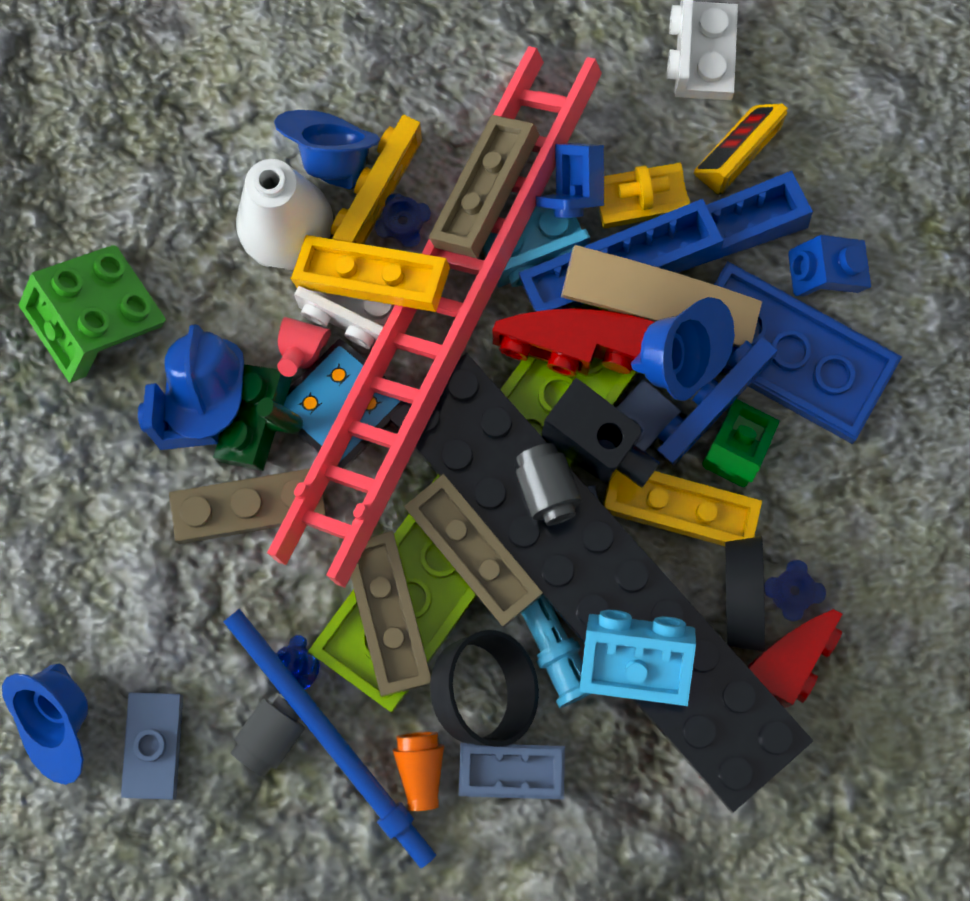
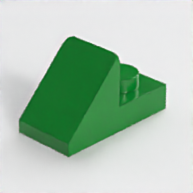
[702,399,780,487]

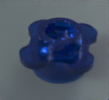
[375,193,431,248]
[764,560,826,621]
[276,635,320,694]

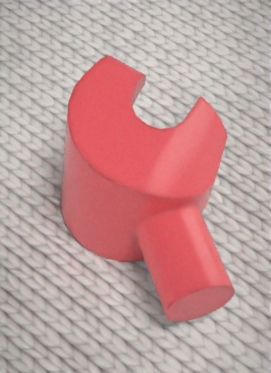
[277,317,331,377]

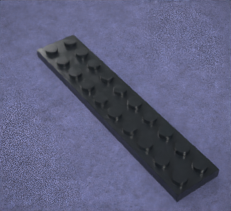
[389,352,813,813]

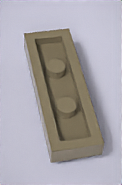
[428,115,540,258]
[169,468,327,544]
[404,474,543,627]
[351,531,431,697]

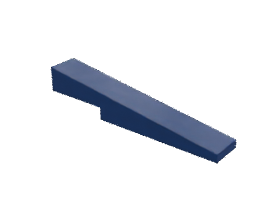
[519,171,813,312]

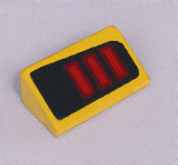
[694,104,788,195]

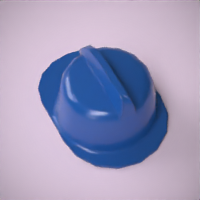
[274,110,380,189]
[631,297,735,401]
[164,324,244,440]
[2,663,88,785]

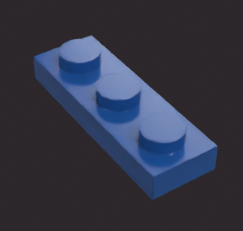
[657,336,778,467]

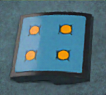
[284,338,406,469]

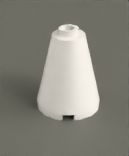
[236,159,333,270]

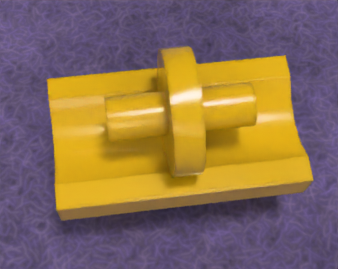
[598,162,690,229]

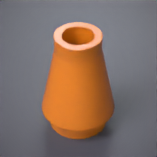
[392,732,444,811]

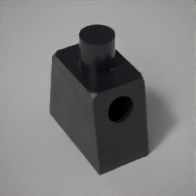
[541,378,660,488]

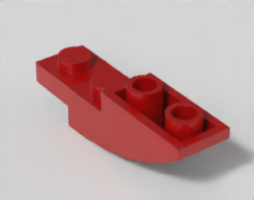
[492,308,655,377]
[699,609,843,778]

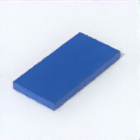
[714,261,902,444]

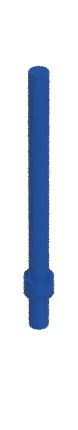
[223,609,436,868]

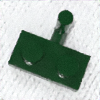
[213,364,303,471]

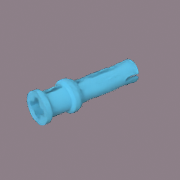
[521,596,591,708]

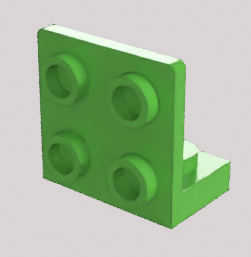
[18,245,166,383]

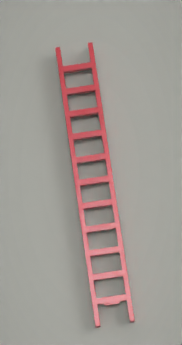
[267,46,602,588]

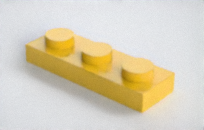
[330,114,422,244]
[291,235,450,312]
[602,471,762,546]

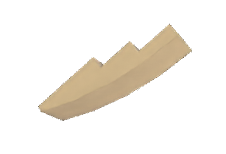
[561,245,762,348]

